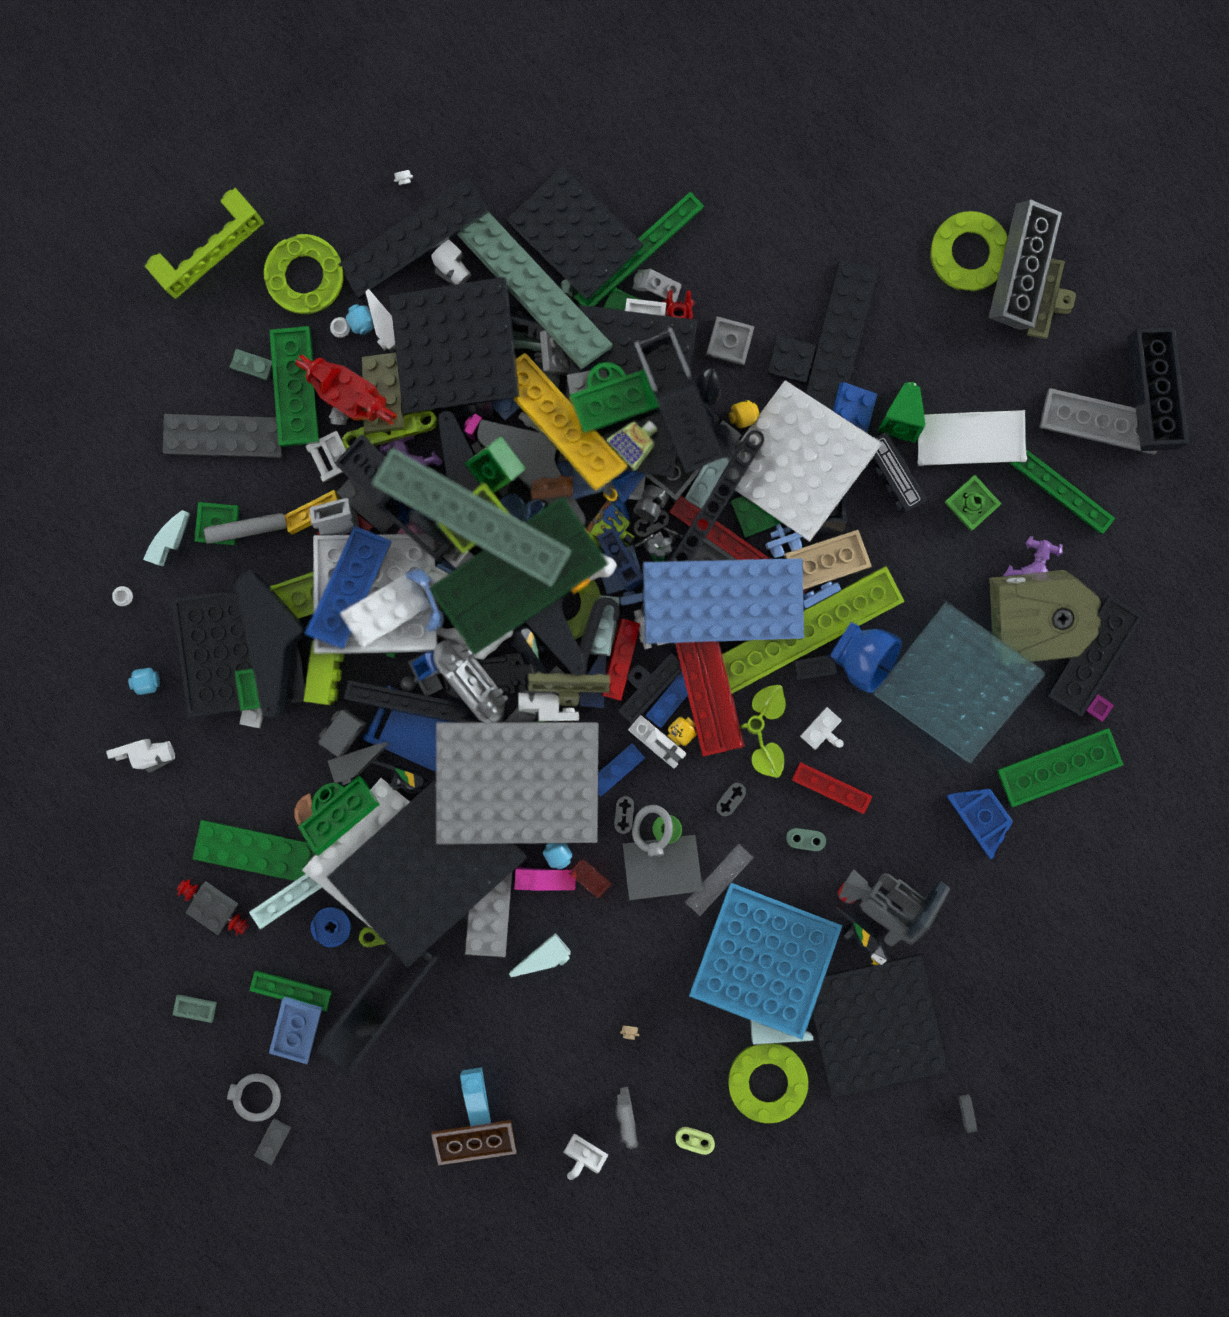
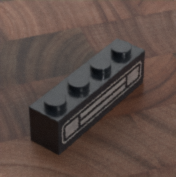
[871,432,927,514]

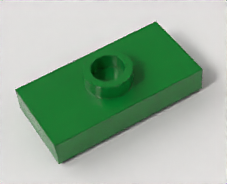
[235,669,260,711]

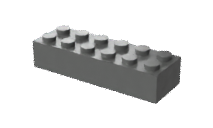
[989,200,1062,330]

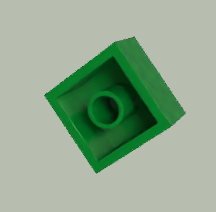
[465,436,526,494]

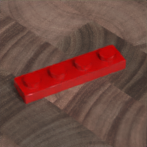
[601,618,640,700]
[792,762,872,814]

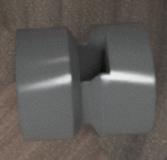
[634,485,669,522]

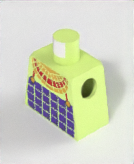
[607,421,657,471]

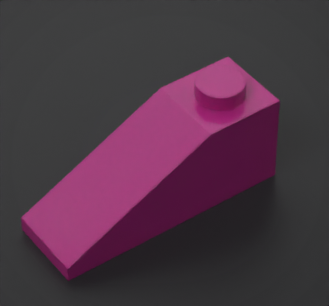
[515,867,576,890]

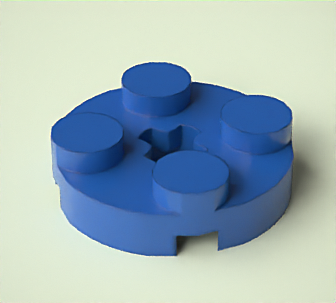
[311,907,352,947]

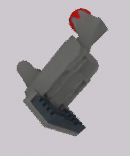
[838,870,950,946]

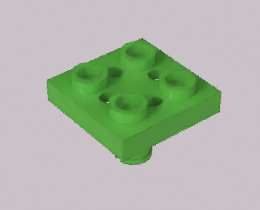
[945,475,1001,531]

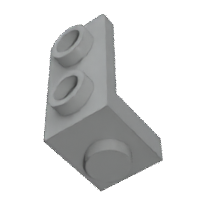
[632,269,681,302]

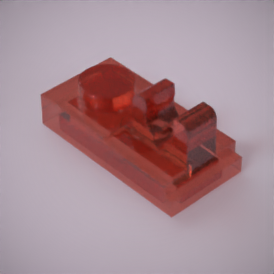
[569,859,612,899]

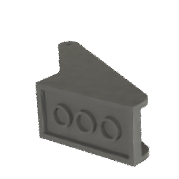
[478,420,586,527]

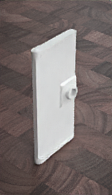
[917,410,1027,466]

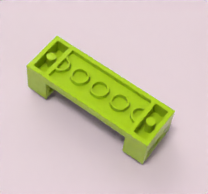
[145,188,264,299]

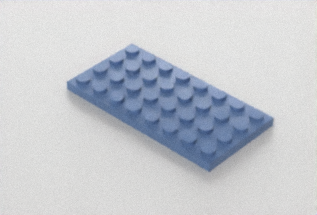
[643,558,804,643]

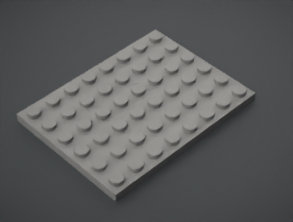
[436,722,598,844]

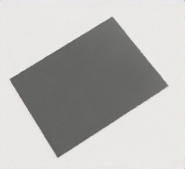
[623,835,703,900]

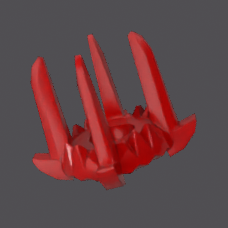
[662,290,695,319]

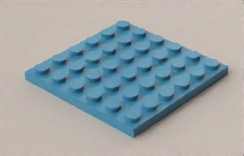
[689,883,842,1040]

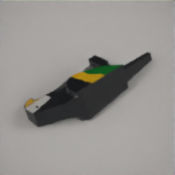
[510,622,549,674]
[373,759,431,795]
[836,905,888,965]

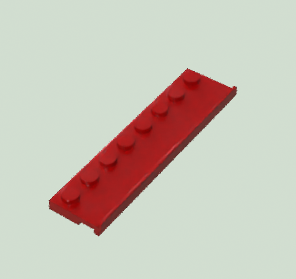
[675,641,745,756]

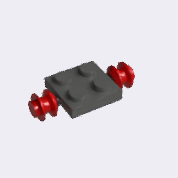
[177,879,249,936]

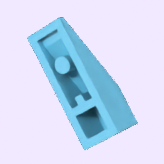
[460,1067,491,1126]

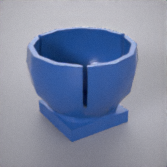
[830,622,901,693]

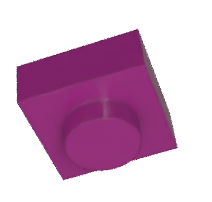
[1086,694,1114,722]

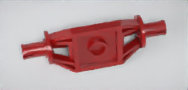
[295,355,397,425]

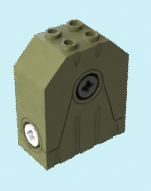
[989,570,1101,665]

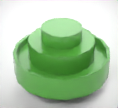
[653,815,682,844]

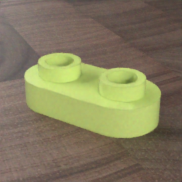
[675,1127,715,1155]

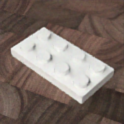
[340,574,431,648]

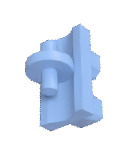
[765,524,802,559]

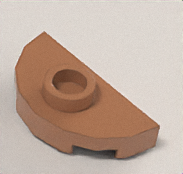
[294,793,313,825]

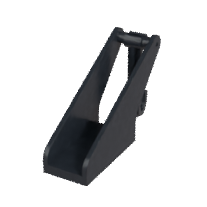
[335,434,456,564]
[525,594,620,676]

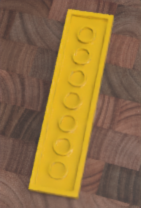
[513,353,627,491]

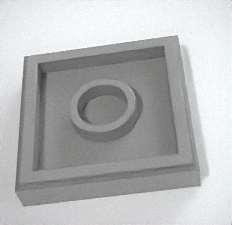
[706,317,754,366]

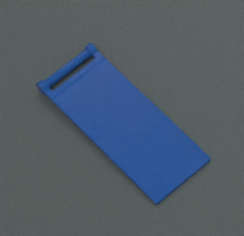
[362,685,451,772]

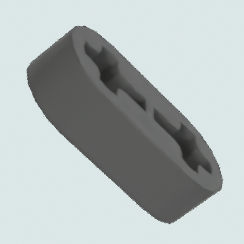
[634,510,669,538]
[716,782,746,816]
[614,796,634,834]
[958,1094,977,1134]

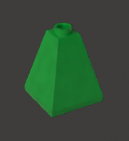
[877,382,925,443]

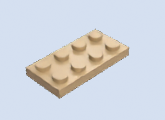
[784,530,872,590]

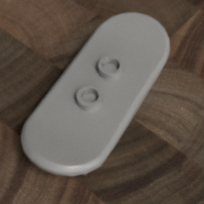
[433,640,508,722]

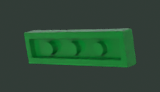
[249,970,332,1011]

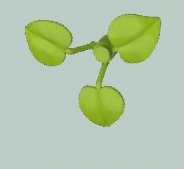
[740,685,786,778]

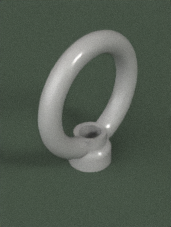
[632,805,673,858]
[227,1074,281,1122]

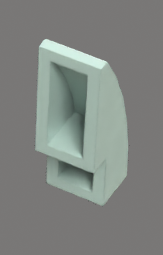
[143,510,190,566]

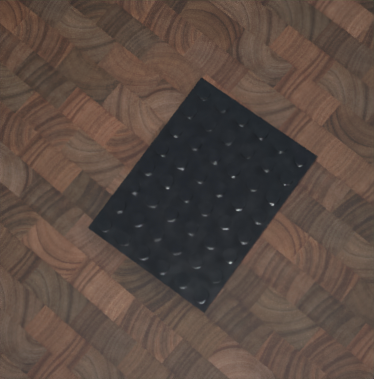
[555,305,698,478]
[327,778,527,967]

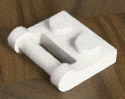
[306,431,346,482]

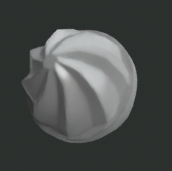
[329,408,349,425]

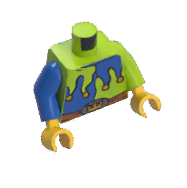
[586,487,635,548]

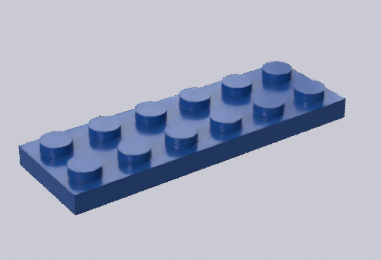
[305,526,391,650]

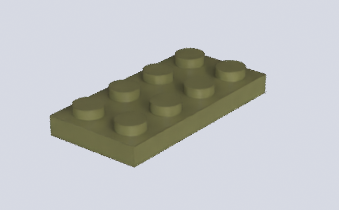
[362,352,404,434]

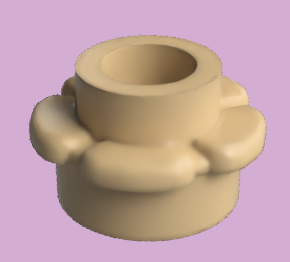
[620,1026,639,1040]

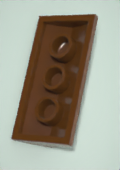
[431,1120,517,1165]

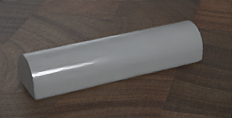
[203,513,286,544]

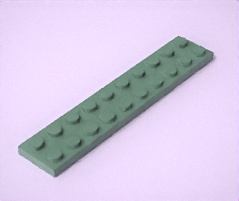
[457,213,612,369]
[372,448,572,586]

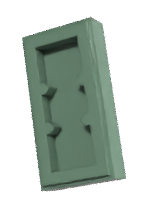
[173,995,217,1023]

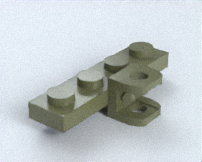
[1027,259,1076,339]
[529,673,610,706]

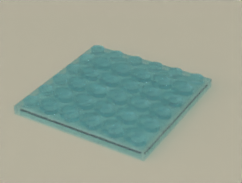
[874,602,1045,763]

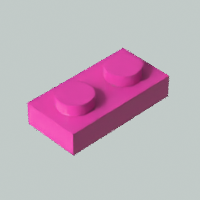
[464,414,483,441]

